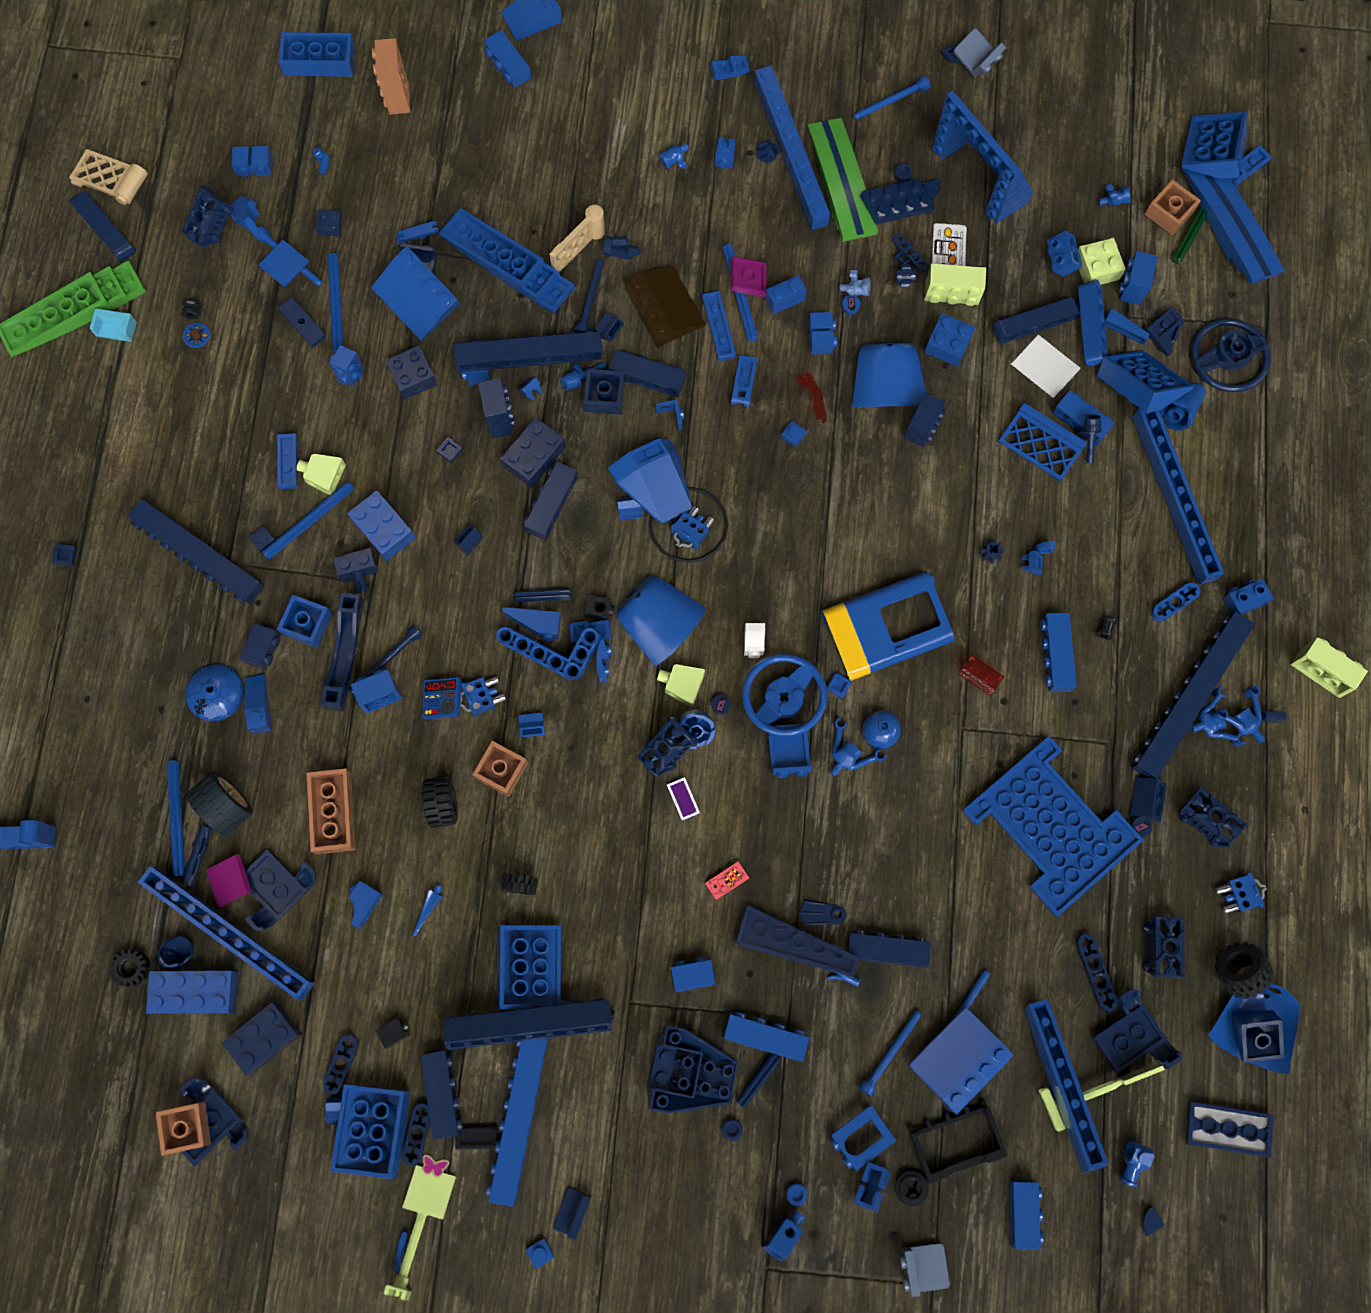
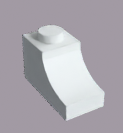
[744,623,765,658]

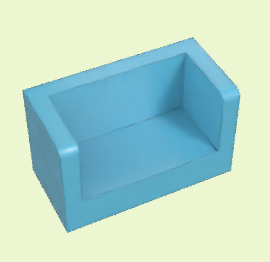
[90,309,137,342]

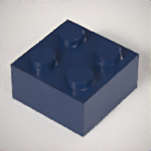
[316,210,343,237]

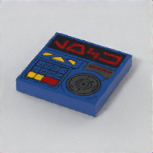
[422,678,461,720]

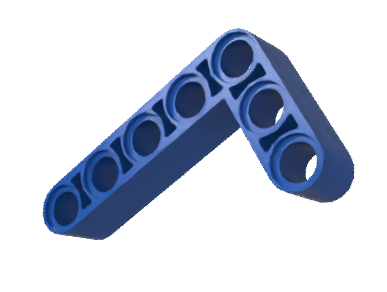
[496,627,602,680]
[0,820,56,849]

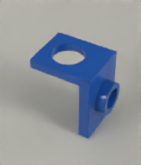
[656,400,684,430]

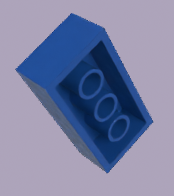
[279,32,355,77]
[146,971,238,1014]

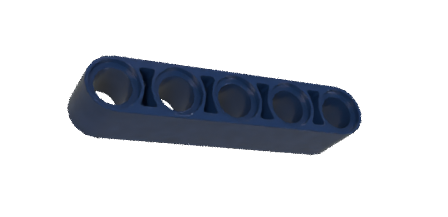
[69,190,136,263]
[992,297,1081,344]

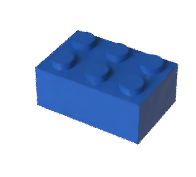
[347,491,416,561]

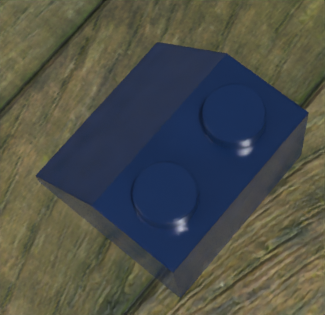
[1232,1010,1284,1063]

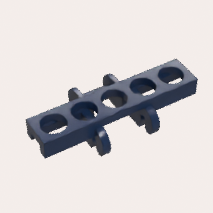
[891,233,929,274]

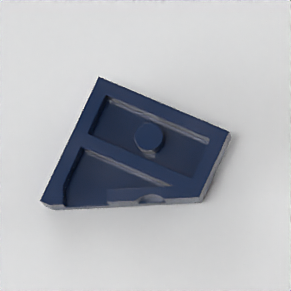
[1145,307,1184,357]

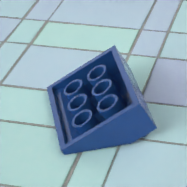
[1182,111,1248,179]
[371,246,461,341]
[1097,350,1194,413]
[496,925,561,1009]
[908,1007,1014,1115]
[330,1084,411,1179]

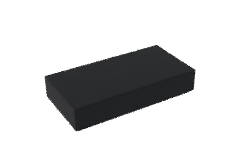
[455,1127,498,1150]

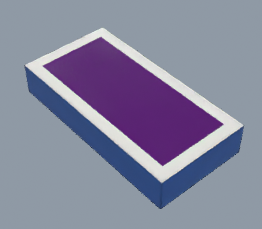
[667,777,700,821]

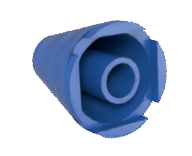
[1159,383,1206,431]

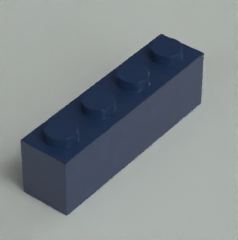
[609,350,686,398]
[523,462,578,541]
[847,930,931,968]
[420,1050,463,1140]

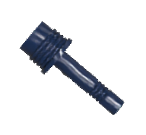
[1079,414,1102,463]

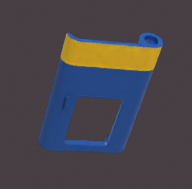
[821,571,954,681]

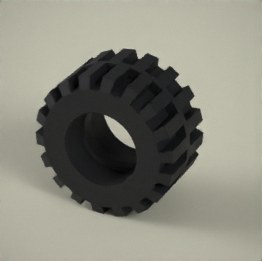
[421,775,458,828]
[1214,942,1273,999]

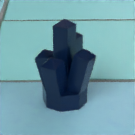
[603,236,641,260]

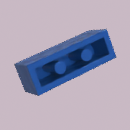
[484,30,531,88]
[1052,391,1114,446]
[1009,1180,1044,1250]

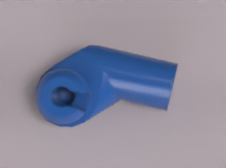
[313,148,330,175]

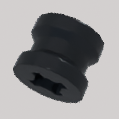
[181,298,201,319]

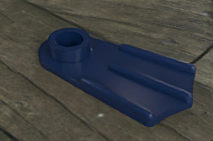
[799,900,847,926]

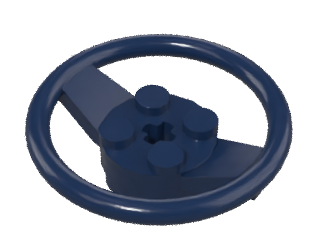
[1191,318,1271,392]

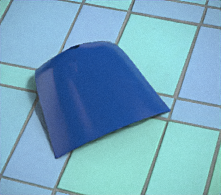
[852,342,926,407]
[617,576,706,667]
[1208,983,1300,1075]

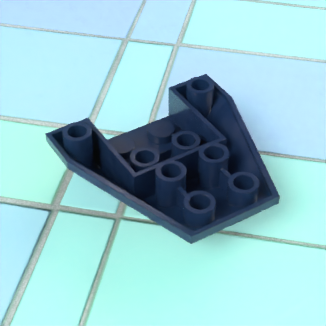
[647,1025,738,1113]

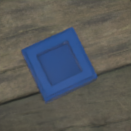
[827,673,852,699]

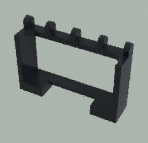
[907,1098,1008,1184]

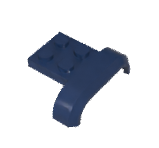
[245,850,317,931]
[1092,989,1182,1073]
[179,1078,249,1166]

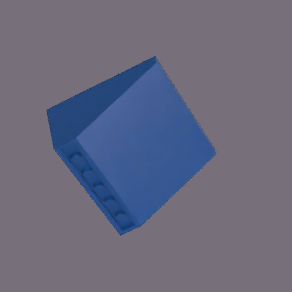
[932,91,1033,224]

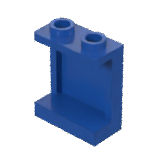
[768,724,812,778]

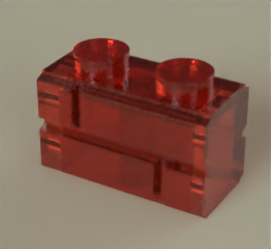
[958,655,1004,696]

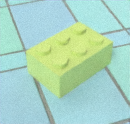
[925,263,986,306]
[1290,637,1368,698]

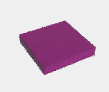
[730,256,767,297]
[206,854,252,907]

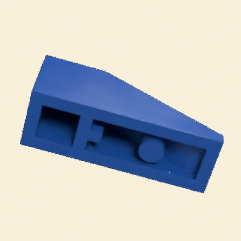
[502,607,561,641]
[245,674,273,734]

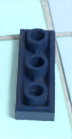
[278,297,327,348]

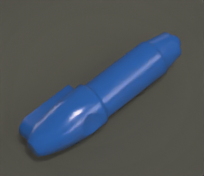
[393,1230,408,1273]

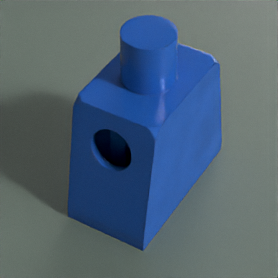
[762,1210,805,1261]

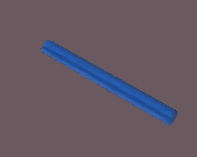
[722,244,758,342]
[328,253,343,353]
[262,482,354,559]
[167,760,185,877]

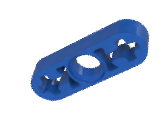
[1151,583,1200,622]

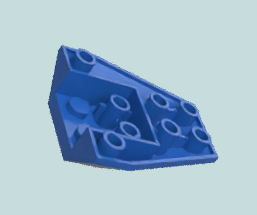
[608,438,692,524]

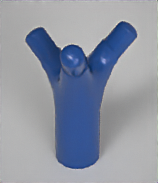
[827,973,860,987]

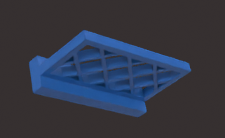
[998,403,1087,482]

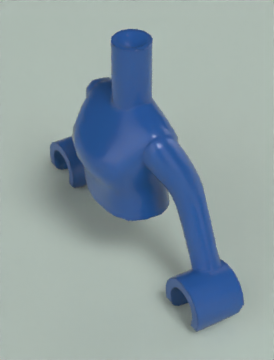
[1189,686,1246,746]
[1212,686,1266,743]
[829,718,886,777]

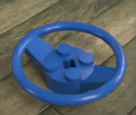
[742,654,827,737]

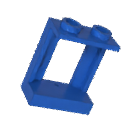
[830,1105,896,1171]

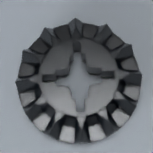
[895,1171,929,1207]

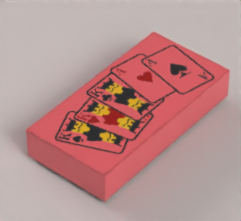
[705,862,749,900]

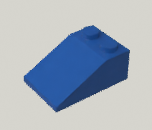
[501,0,562,41]

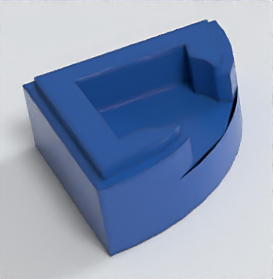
[1033,541,1056,554]

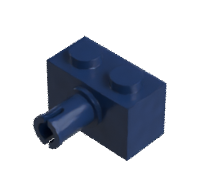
[333,548,379,593]

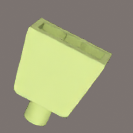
[297,454,346,495]
[657,664,705,707]

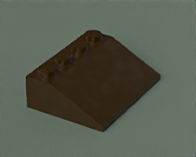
[625,266,706,348]

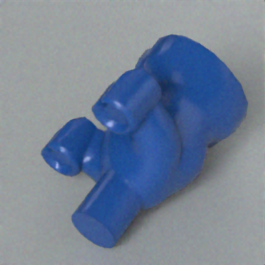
[658,143,689,170]
[1099,184,1131,206]

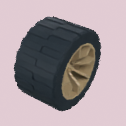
[186,771,253,836]

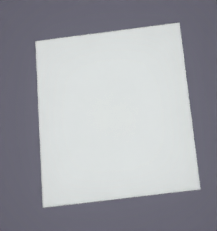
[1012,335,1081,398]

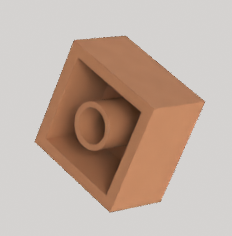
[1145,180,1201,235]
[472,741,528,797]
[156,1102,211,1156]

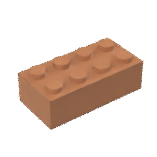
[372,38,410,114]
[307,769,356,855]

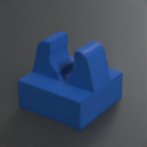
[517,377,542,400]
[1022,551,1043,575]

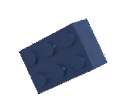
[478,378,516,439]
[500,418,566,488]
[222,1002,302,1076]

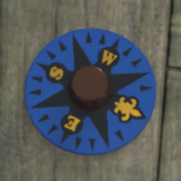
[183,323,210,348]

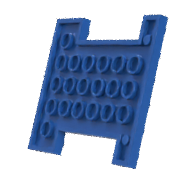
[962,736,1143,917]

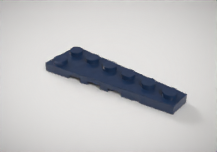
[736,906,859,978]

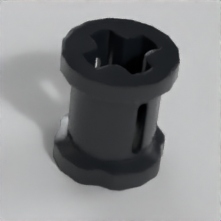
[1095,615,1118,640]

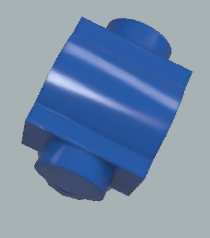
[1119,1141,1155,1187]

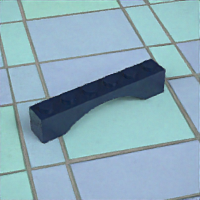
[320,593,364,712]

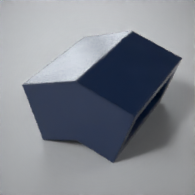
[594,312,624,342]
[454,525,483,556]

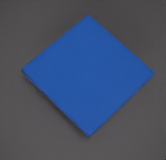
[258,240,309,288]

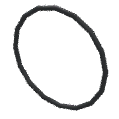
[648,487,729,563]

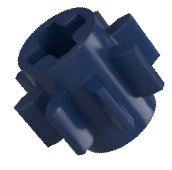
[756,139,778,164]
[895,264,915,287]
[979,539,1005,564]

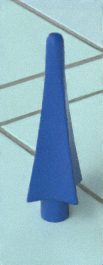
[413,884,443,936]

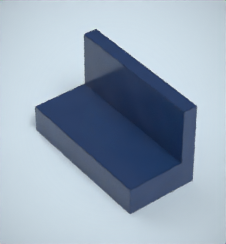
[1130,778,1167,822]
[553,1187,592,1240]

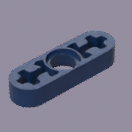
[323,1035,359,1094]
[402,1103,430,1166]

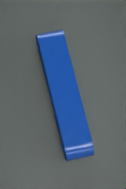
[1078,280,1108,367]

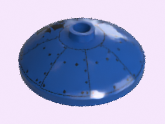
[185,664,244,721]

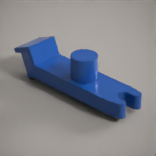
[396,221,439,245]

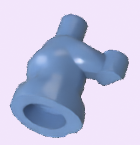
[840,270,870,296]

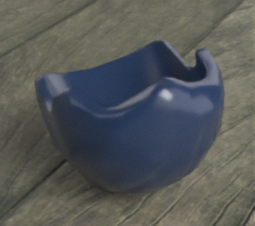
[157,936,194,969]

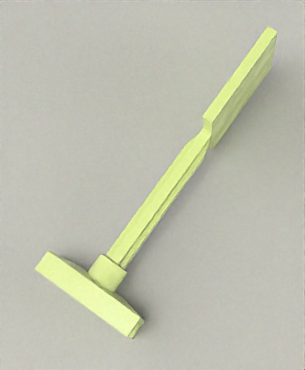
[1039,1063,1164,1132]
[384,1165,456,1300]

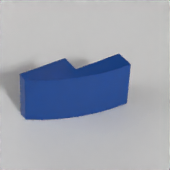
[596,639,612,684]

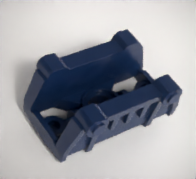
[181,185,233,247]
[637,715,698,777]
[1180,786,1248,847]
[1143,916,1186,979]

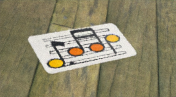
[932,224,966,266]

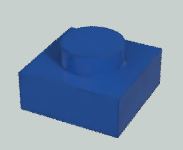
[781,421,807,447]
[526,1238,555,1269]

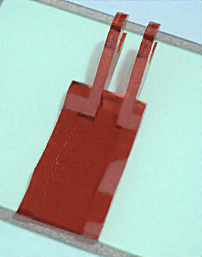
[797,371,827,424]

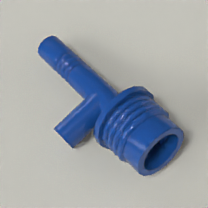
[560,362,607,391]

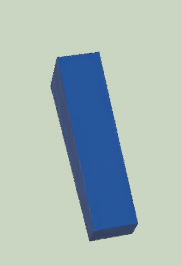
[1105,308,1150,345]

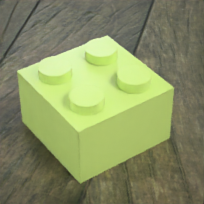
[1078,238,1126,284]

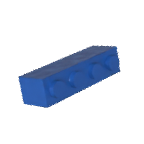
[1040,613,1077,692]
[723,1012,809,1062]

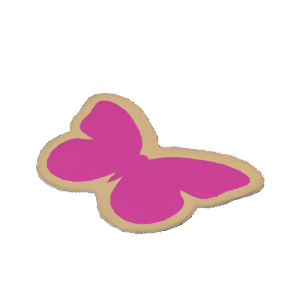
[423,1155,449,1177]

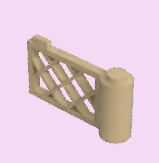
[69,149,148,205]
[550,205,605,272]

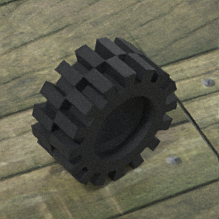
[500,873,538,895]
[109,949,151,987]

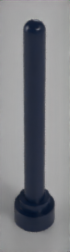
[573,258,604,333]
[349,625,423,695]

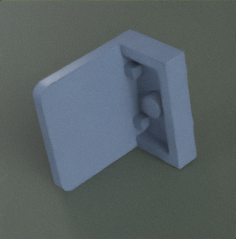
[954,29,1006,78]
[900,1243,950,1297]

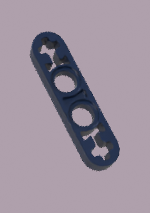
[1076,934,1118,1011]

